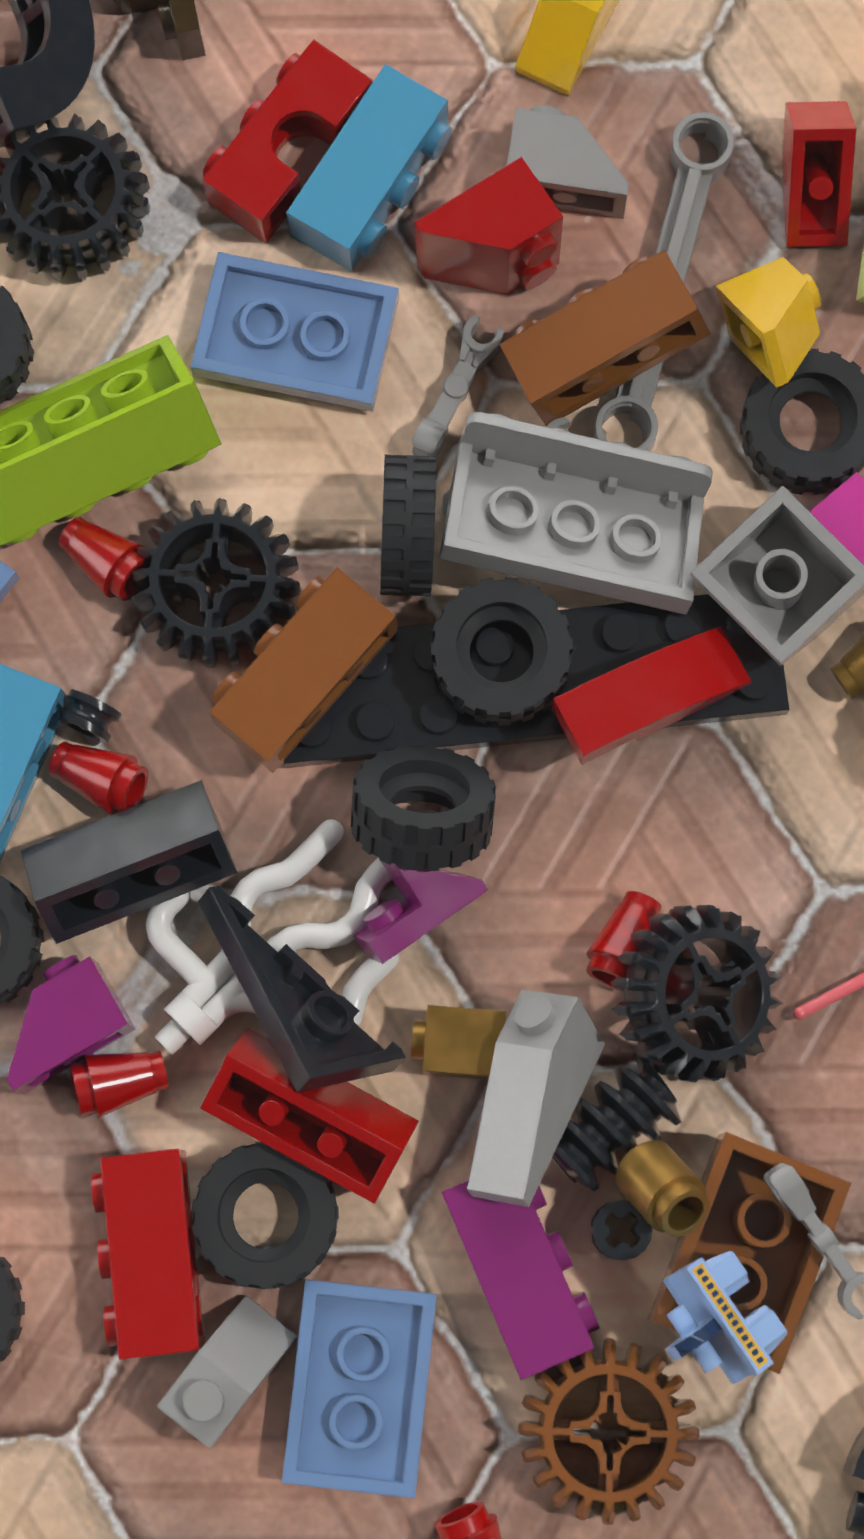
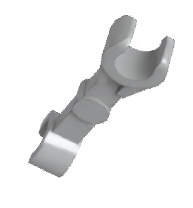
[412,316,504,458]
[764,1163,864,1320]

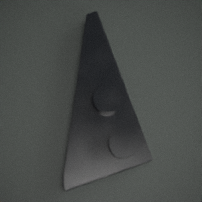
[198,886,406,1093]

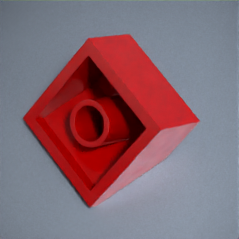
[415,156,563,295]

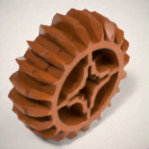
[518,1338,700,1525]

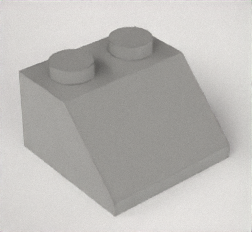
[690,486,864,666]

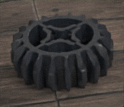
[0,113,151,281]
[130,498,301,668]
[610,905,783,1082]

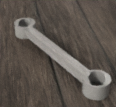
[594,112,734,452]

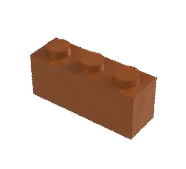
[500,249,710,427]
[209,567,398,773]

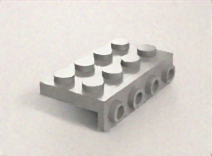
[439,412,713,615]

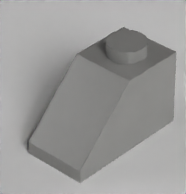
[506,105,629,219]
[157,1295,298,1449]

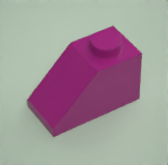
[7,955,136,1094]

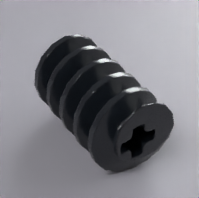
[552,1056,682,1192]

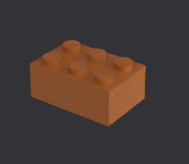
[648,1132,851,1374]

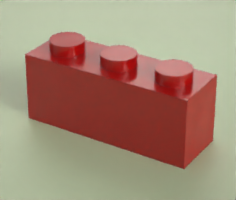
[200,1028,419,1204]
[91,1148,205,1360]

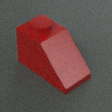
[782,101,857,247]

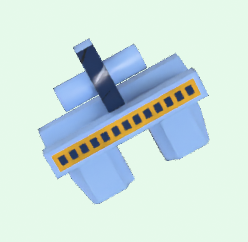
[663,1251,787,1385]

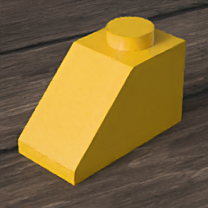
[515,0,619,96]
[716,257,821,388]

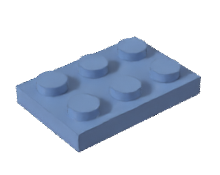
[190,252,399,412]
[282,1279,437,1498]

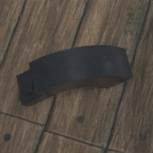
[0,0,95,148]

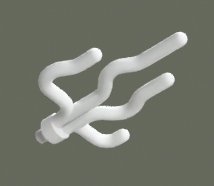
[146,810,438,1055]

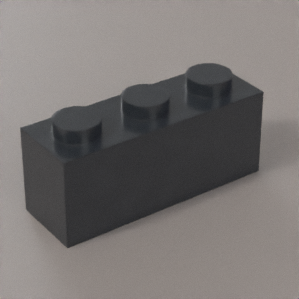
[21,780,237,944]

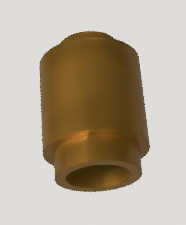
[616,1140,709,1237]

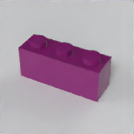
[442,1180,600,1380]

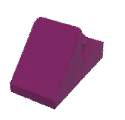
[354,862,488,964]

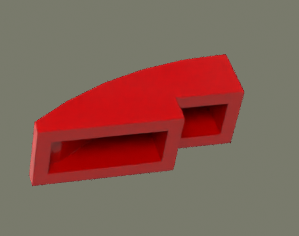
[552,626,751,765]

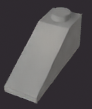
[467,990,605,1207]

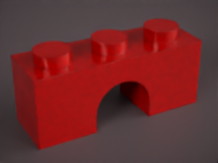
[202,39,373,244]

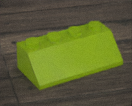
[0,335,222,546]

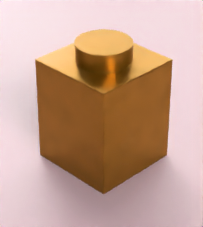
[411,1005,506,1080]

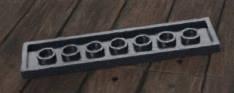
[284,594,790,768]

